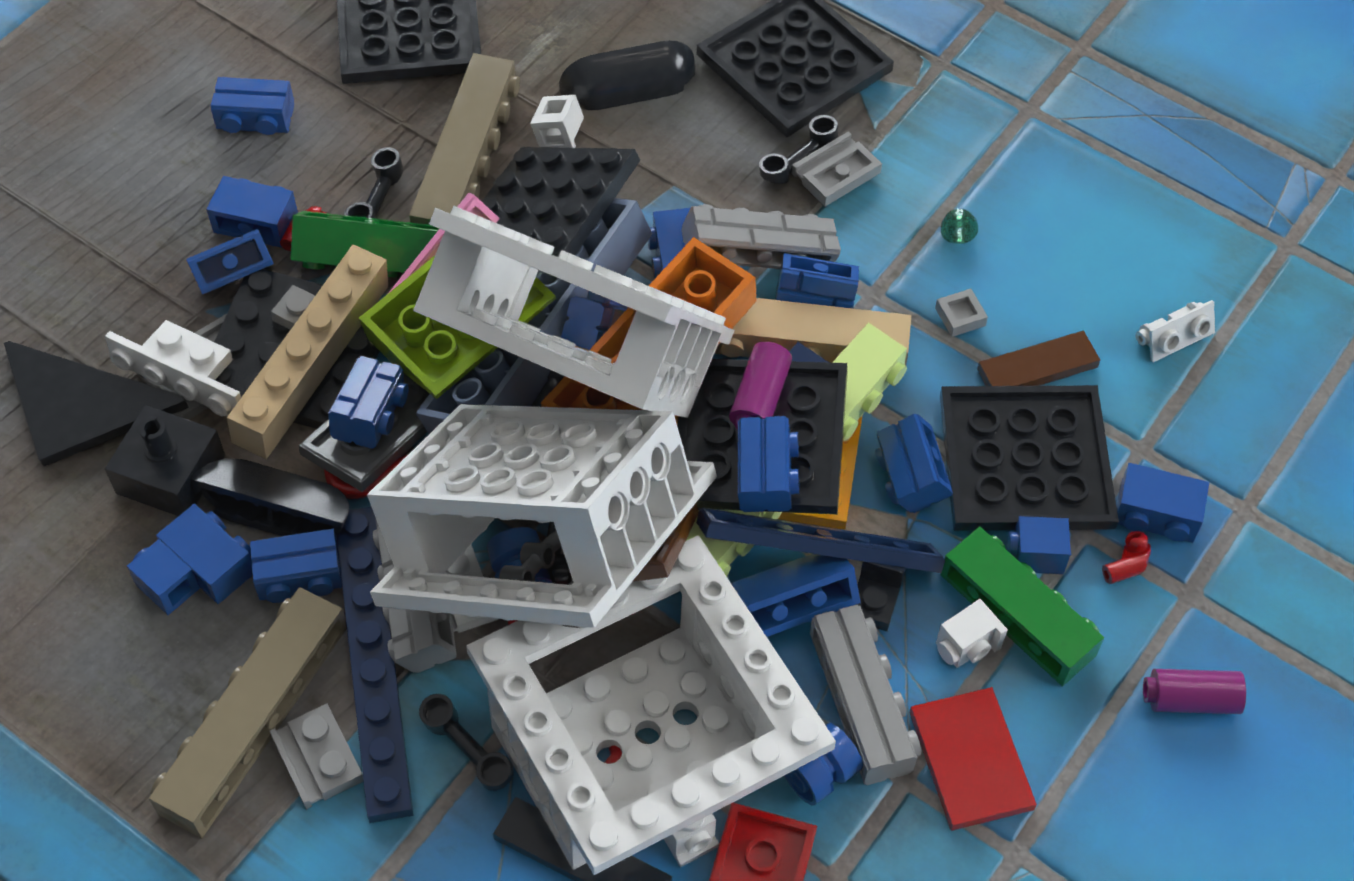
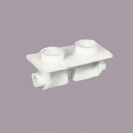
[1136,300,1215,362]

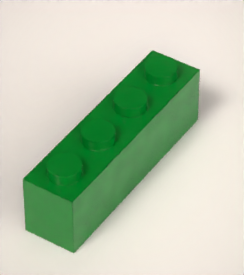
[291,211,439,277]
[940,526,1104,687]

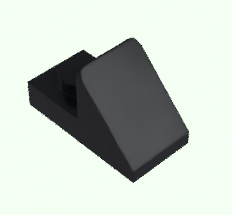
[856,561,907,631]

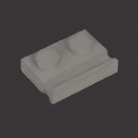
[792,131,882,207]
[269,703,364,810]

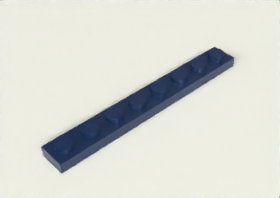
[337,507,414,823]

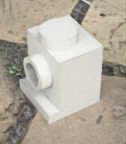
[530,95,584,148]
[936,599,1008,668]
[664,814,719,868]

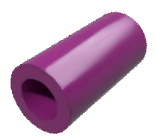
[729,342,792,430]
[1143,669,1246,714]

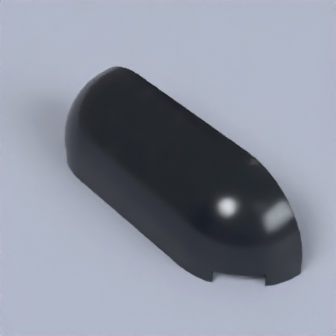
[559,40,696,110]
[190,459,349,536]

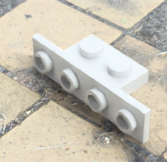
[105,320,241,416]

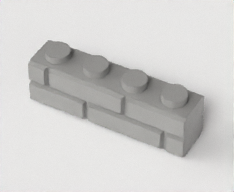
[681,204,841,269]
[373,517,457,673]
[810,604,921,785]

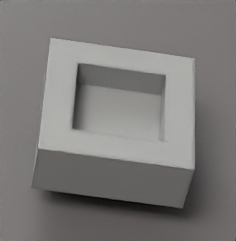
[271,285,315,330]
[935,288,988,337]

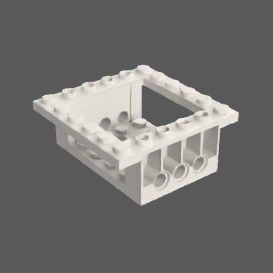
[413,206,735,418]
[367,404,717,628]
[467,535,836,875]

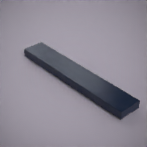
[696,508,945,573]

